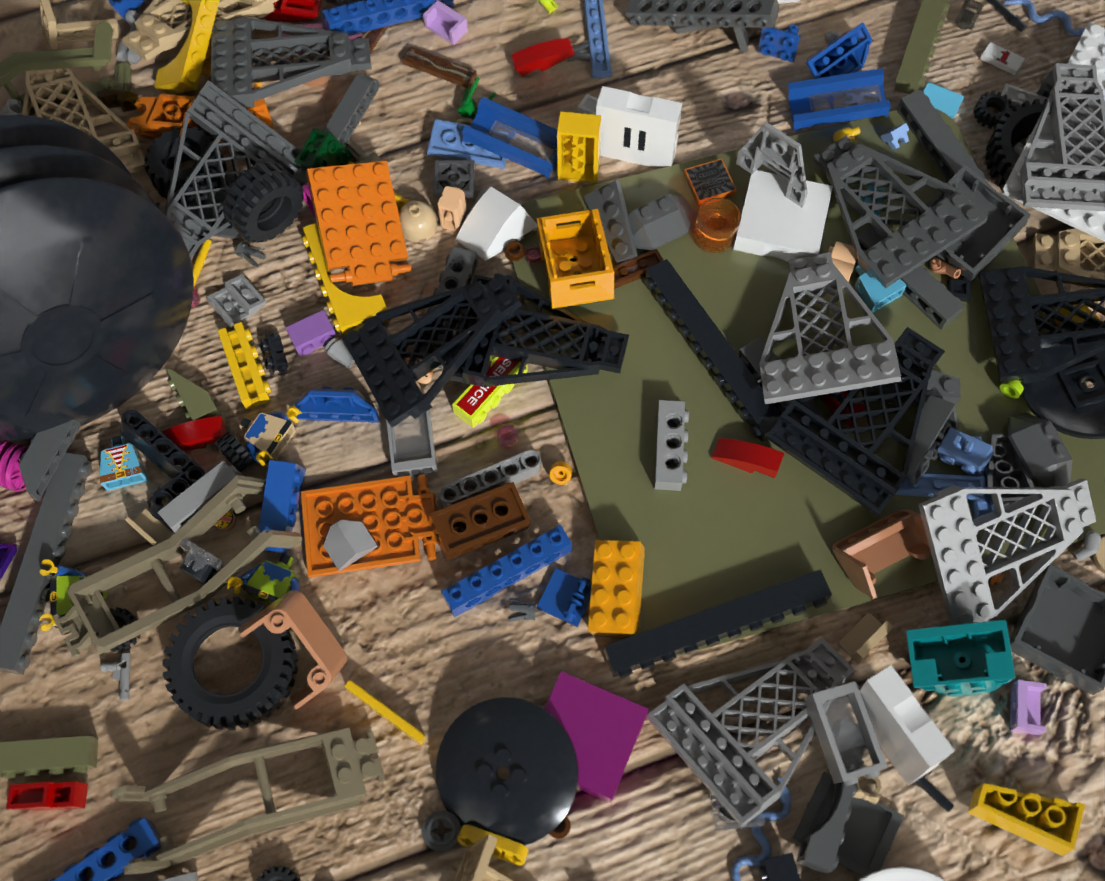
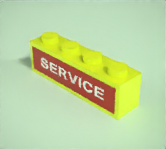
[452,357,528,428]

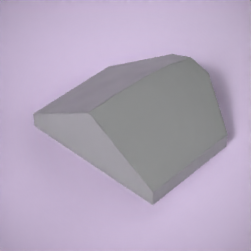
[323,520,378,571]

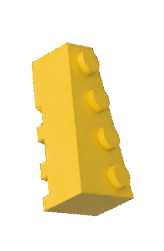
[967,783,1085,856]

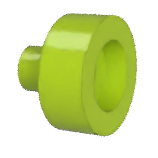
[999,380,1024,399]

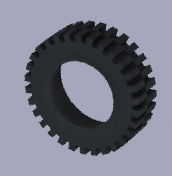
[985,99,1048,186]
[162,597,298,730]

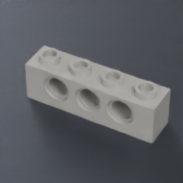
[654,400,689,491]

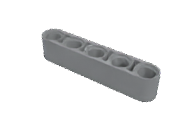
[439,450,541,508]

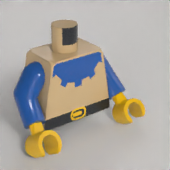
[240,406,302,468]

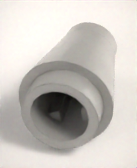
[325,338,355,368]

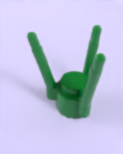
[458,77,496,118]

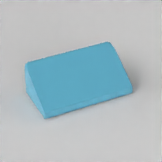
[923,82,964,119]

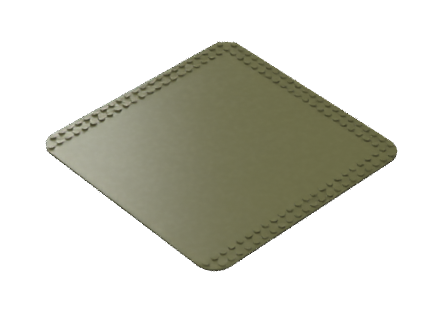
[512,109,1105,656]

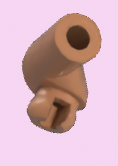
[929,258,961,279]

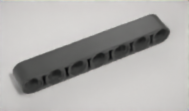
[295,73,379,186]

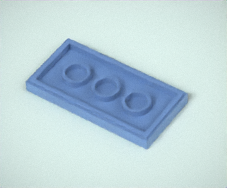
[427,119,510,169]

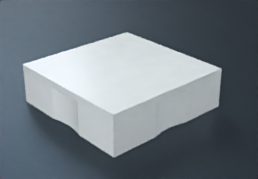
[733,170,833,262]
[850,665,955,786]

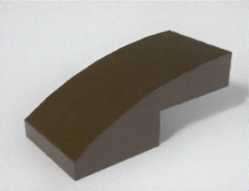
[97,90,142,112]

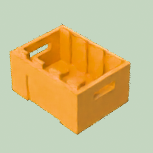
[537,209,614,309]

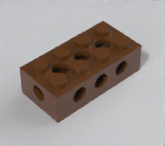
[429,482,531,561]

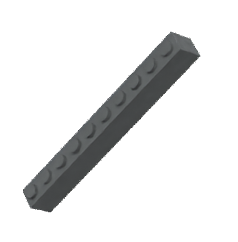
[0,453,92,675]

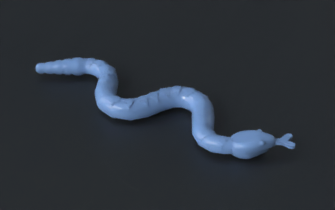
[1004,0,1086,37]
[731,777,791,881]

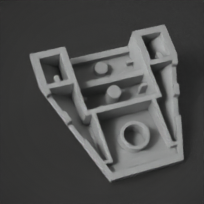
[736,122,808,208]

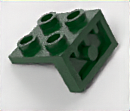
[294,128,351,169]

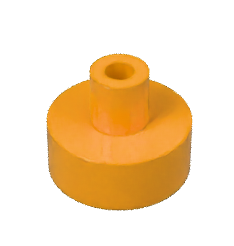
[549,462,572,485]

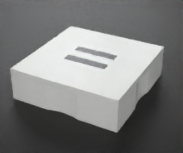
[596,86,682,169]

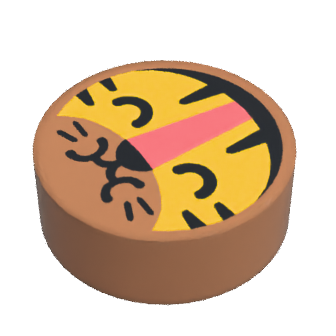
[214,510,236,532]

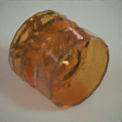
[692,198,741,253]

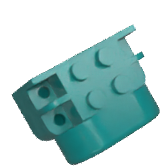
[906,620,1015,697]

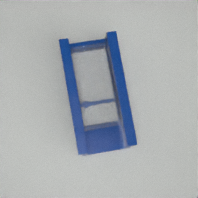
[788,68,891,131]
[462,97,558,179]

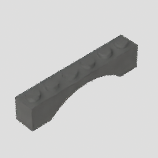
[796,719,866,874]

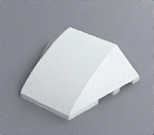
[456,187,537,261]

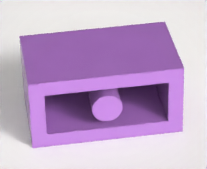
[285,310,337,357]

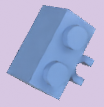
[938,427,994,476]

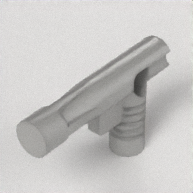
[101,653,131,701]

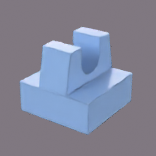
[881,123,909,150]

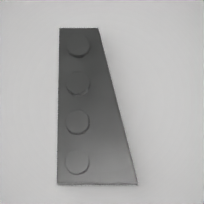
[583,180,638,263]

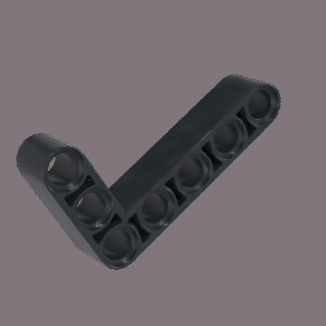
[120,410,205,519]

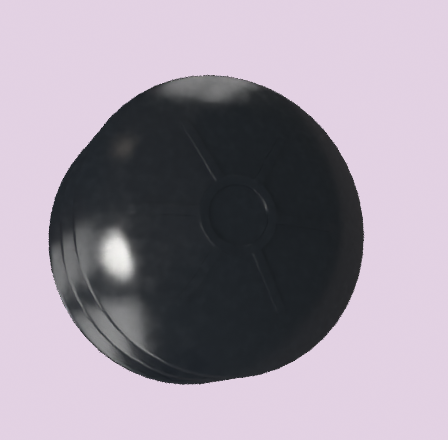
[0,115,194,440]

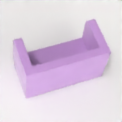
[423,0,468,45]
[1010,680,1046,735]

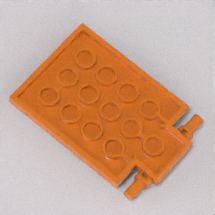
[306,161,411,286]
[301,474,437,578]

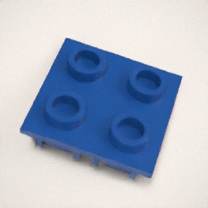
[758,24,800,63]
[536,568,592,627]

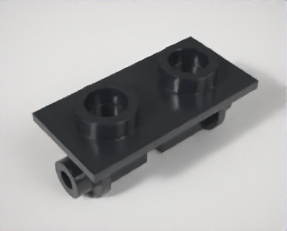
[260,330,288,377]

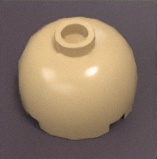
[399,201,438,242]

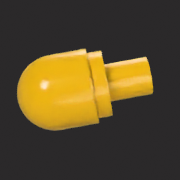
[833,126,861,143]

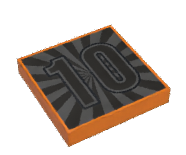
[684,158,737,205]

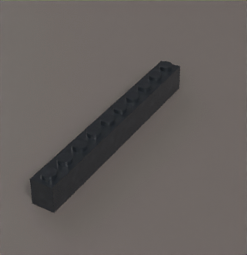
[644,259,782,443]
[604,569,832,678]

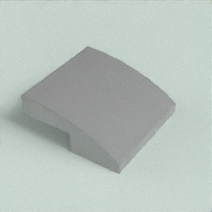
[207,274,266,329]

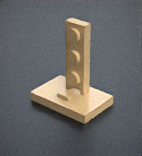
[39,0,118,51]
[454,834,512,881]

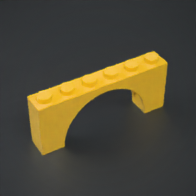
[154,0,220,95]
[301,223,391,335]

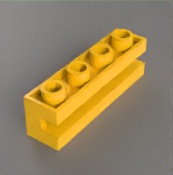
[217,322,272,410]

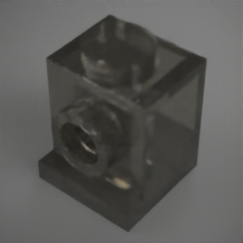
[954,0,985,30]

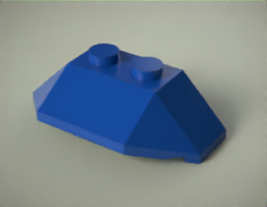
[806,22,872,79]
[291,386,379,423]

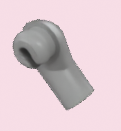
[1074,531,1101,562]

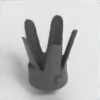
[568,41,590,62]
[236,241,266,268]
[509,598,543,622]

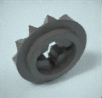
[422,810,461,851]

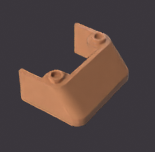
[832,509,932,599]
[238,590,347,710]

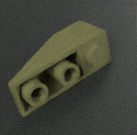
[167,369,222,421]

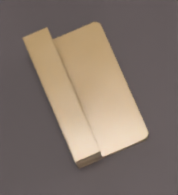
[124,509,174,546]
[838,613,894,664]

